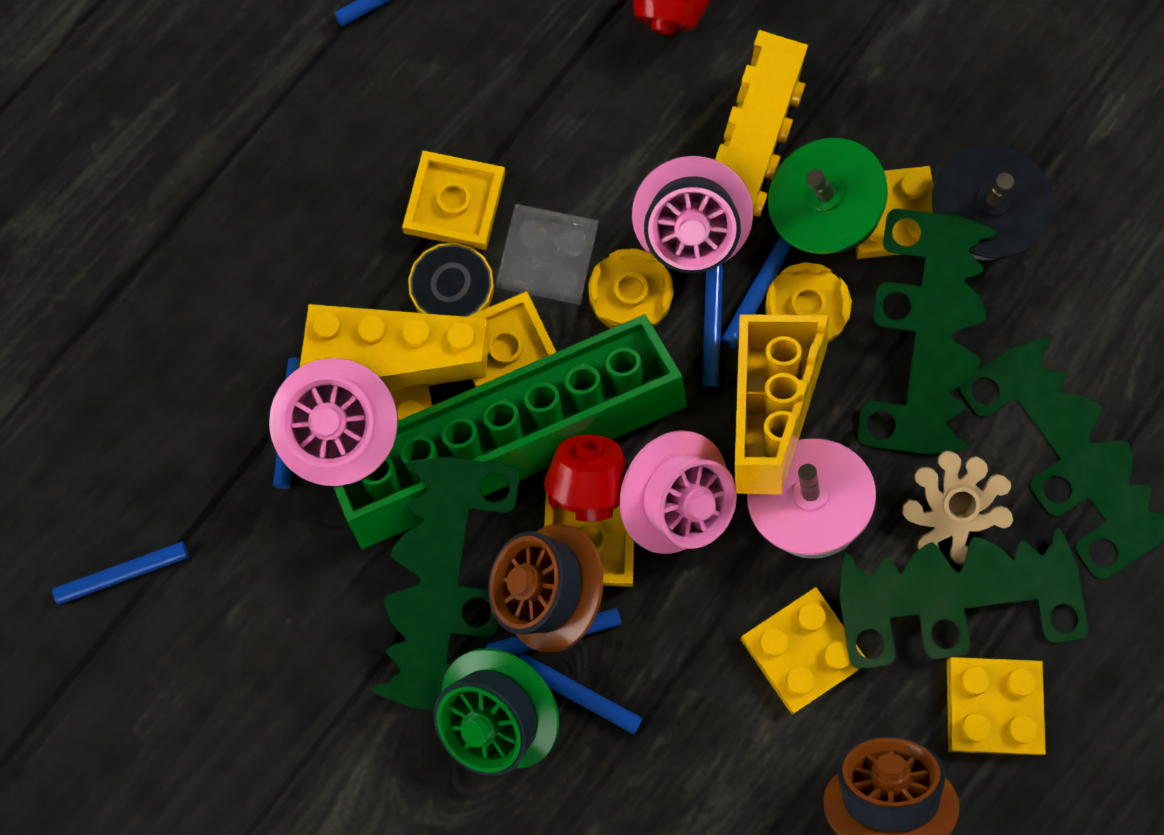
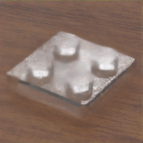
[496,204,599,305]

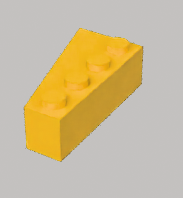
[715,30,808,217]
[300,304,490,392]
[735,315,829,495]

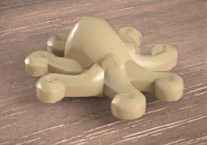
[902,451,1013,565]

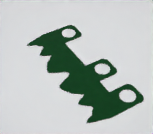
[858,209,998,454]
[959,338,1164,580]
[371,457,519,710]
[840,527,1088,669]

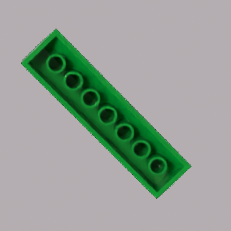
[333,314,687,550]

